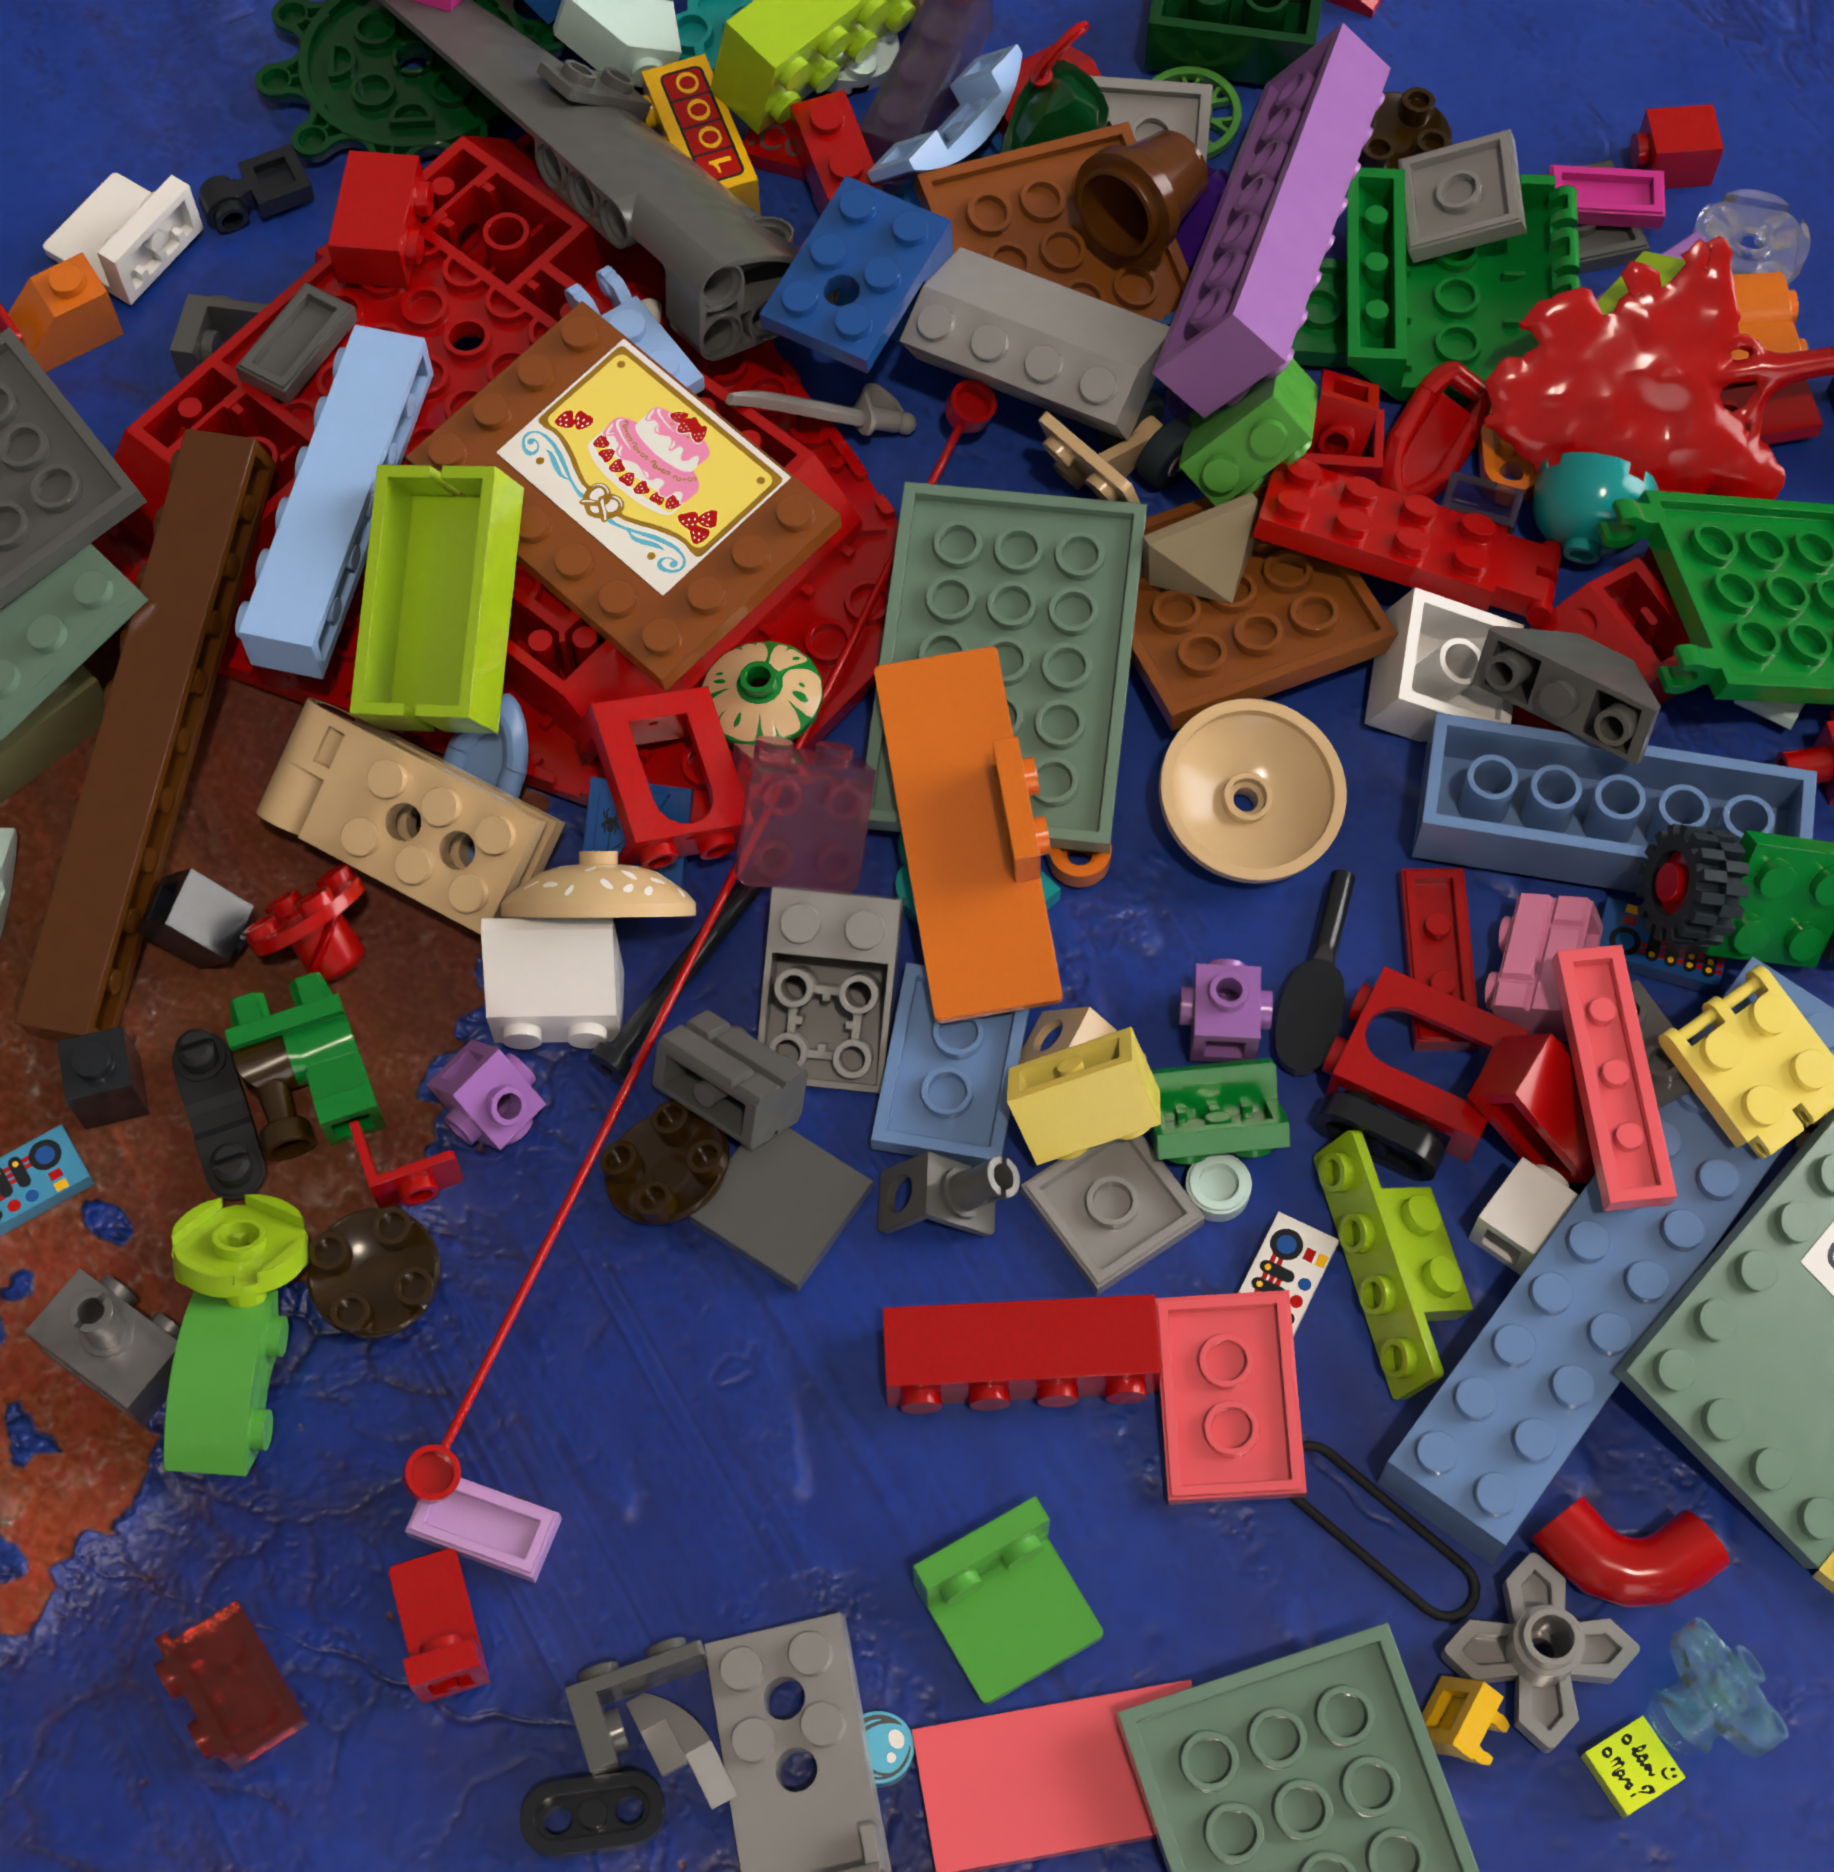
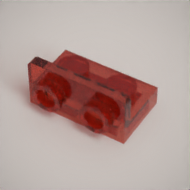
[153,1600,310,1771]

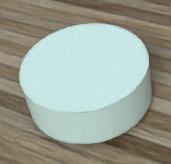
[1184,1153,1252,1222]

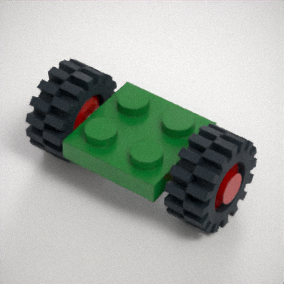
[1636,824,1834,968]

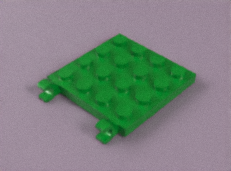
[1596,490,1834,705]

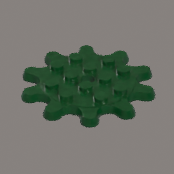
[255,0,568,163]

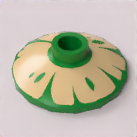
[701,641,823,750]

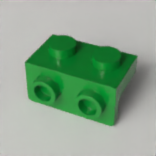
[1148,1058,1290,1164]

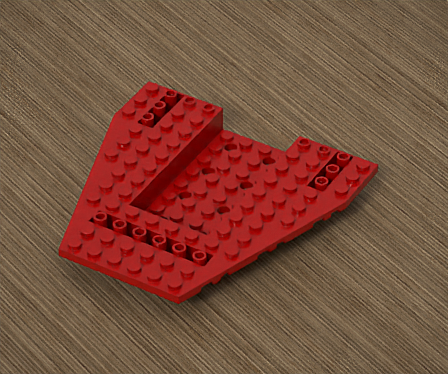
[91,132,899,824]

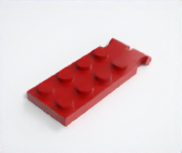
[1252,458,1562,627]

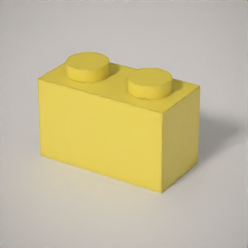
[1007,1027,1161,1165]

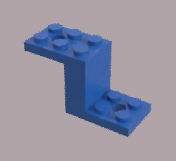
[760,176,954,374]

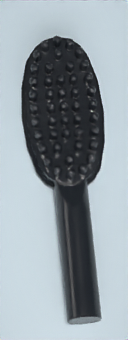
[1275,870,1356,1076]

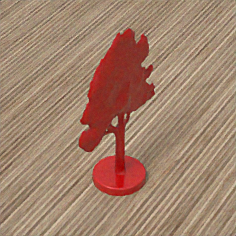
[1484,235,1834,500]

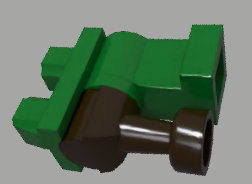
[224,972,387,1161]

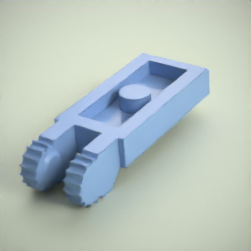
[564,265,705,394]

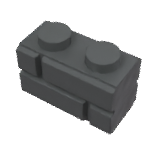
[652,1009,808,1151]

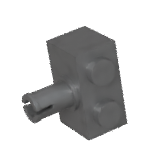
[24,1268,180,1428]

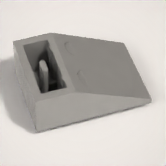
[758,886,905,1093]

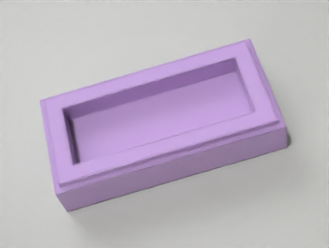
[405,1478,562,1583]

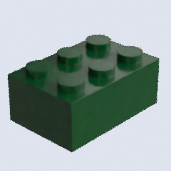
[1144,0,1322,85]

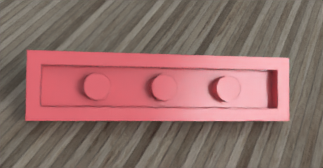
[1551,945,1677,1212]

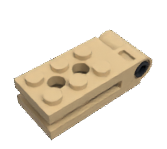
[256,697,565,935]

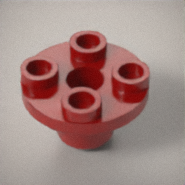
[243,863,365,982]

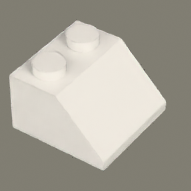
[1364,588,1524,742]
[481,918,625,1050]

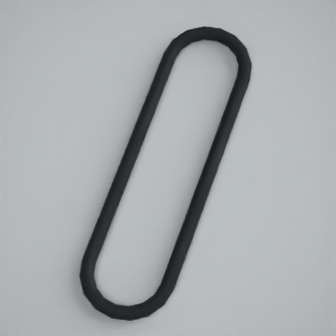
[1288,1440,1481,1622]

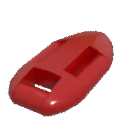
[1379,361,1492,500]

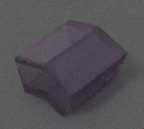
[1441,470,1526,535]

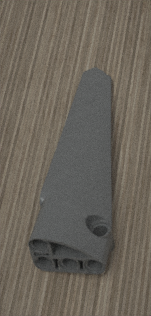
[377,0,840,361]

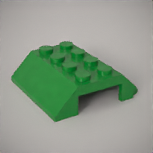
[1346,167,1581,404]

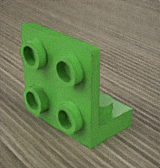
[913,1496,1103,1706]

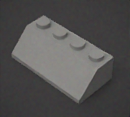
[899,247,1170,441]

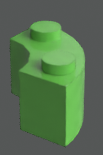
[164,1290,289,1477]

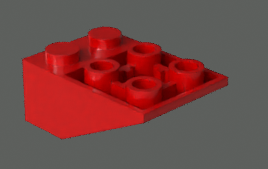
[1511,557,1691,733]

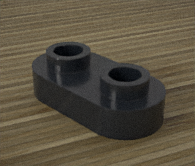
[1314,1090,1446,1181]
[520,1771,667,1860]

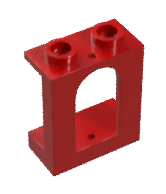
[575,686,753,870]
[1322,966,1529,1163]

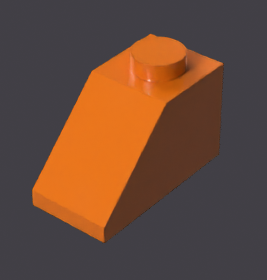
[0,252,124,373]

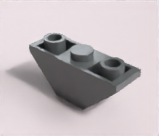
[1472,626,1661,765]

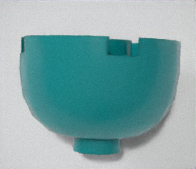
[1532,452,1658,564]

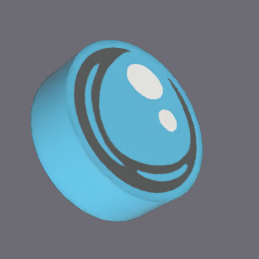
[863,1711,915,1788]

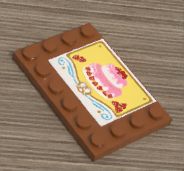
[406,301,842,691]

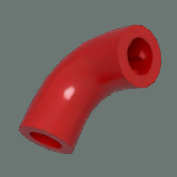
[1531,1496,1730,1608]

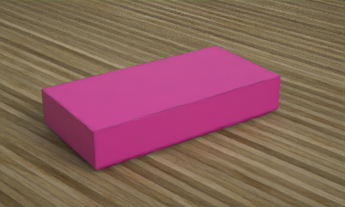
[1547,164,1665,229]

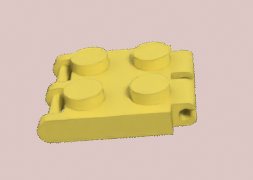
[1658,965,1834,1159]

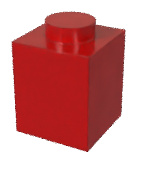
[1630,104,1724,189]

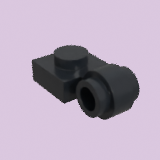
[198,144,315,233]

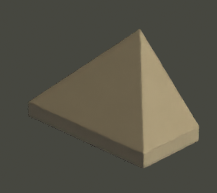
[1143,492,1258,604]

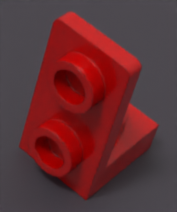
[389,1548,491,1704]

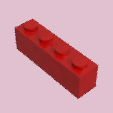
[883,1294,1162,1414]

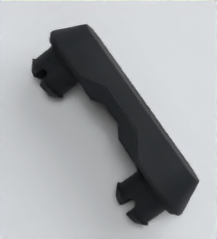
[172,1028,266,1201]

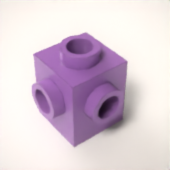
[1179,959,1273,1062]
[426,1039,546,1150]

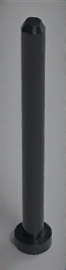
[588,837,791,1084]

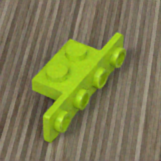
[1314,1130,1473,1400]

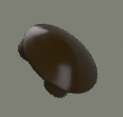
[1358,87,1452,169]
[600,1100,730,1225]
[307,1206,441,1338]

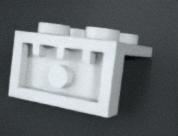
[43,173,204,305]

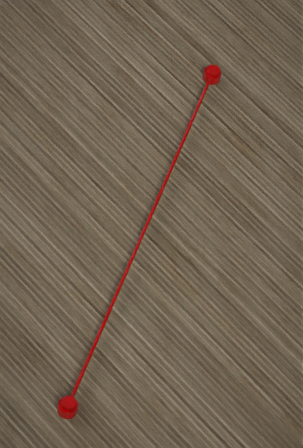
[402,379,997,1504]

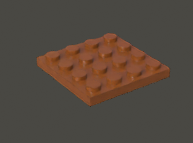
[913,122,1191,321]
[1131,474,1398,731]

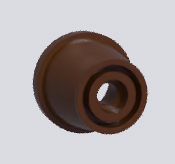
[1074,130,1208,262]

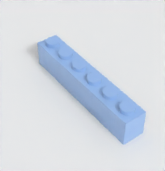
[235,325,434,679]

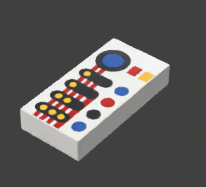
[1238,1212,1339,1337]

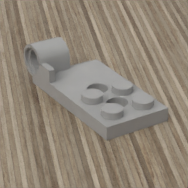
[704,1612,892,1872]

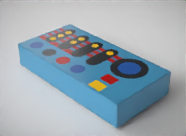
[0,1124,95,1236]

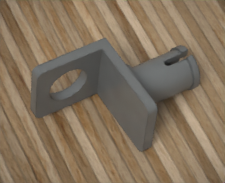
[878,1151,1020,1237]

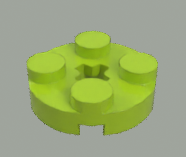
[171,1194,309,1308]

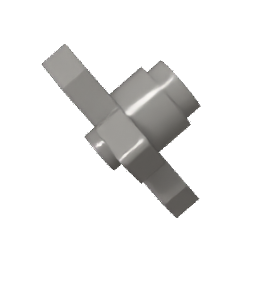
[1441,1553,1640,1753]

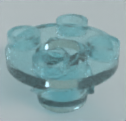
[1648,1617,1789,1758]

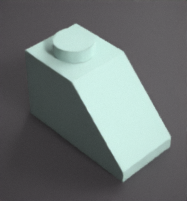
[553,0,682,88]

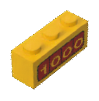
[641,54,761,216]

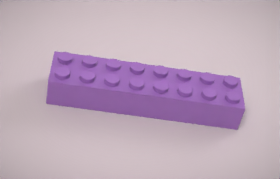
[1152,23,1391,418]

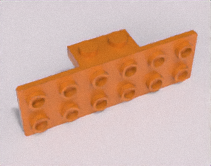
[874,646,1063,1024]

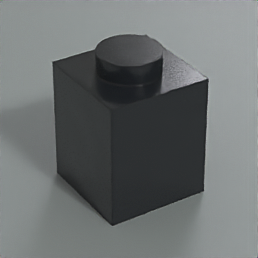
[136,868,254,969]
[57,1026,150,1130]

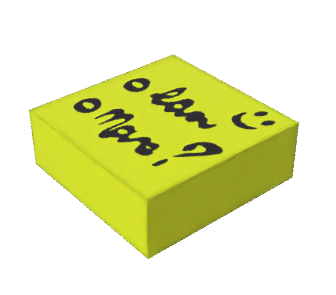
[1581,1716,1686,1820]

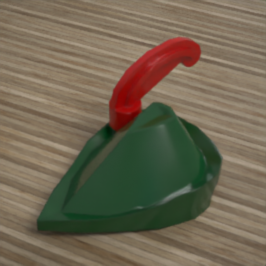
[1001,20,1110,153]

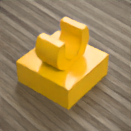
[1422,1675,1510,1766]

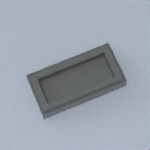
[235,282,358,405]

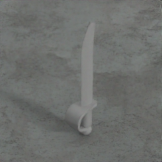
[725,383,917,436]

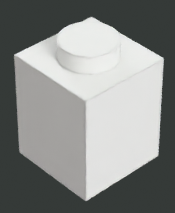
[1468,1157,1579,1276]

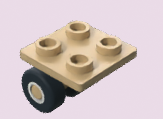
[1038,390,1192,518]

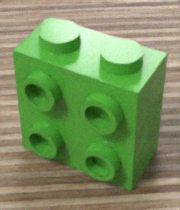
[1179,358,1319,506]

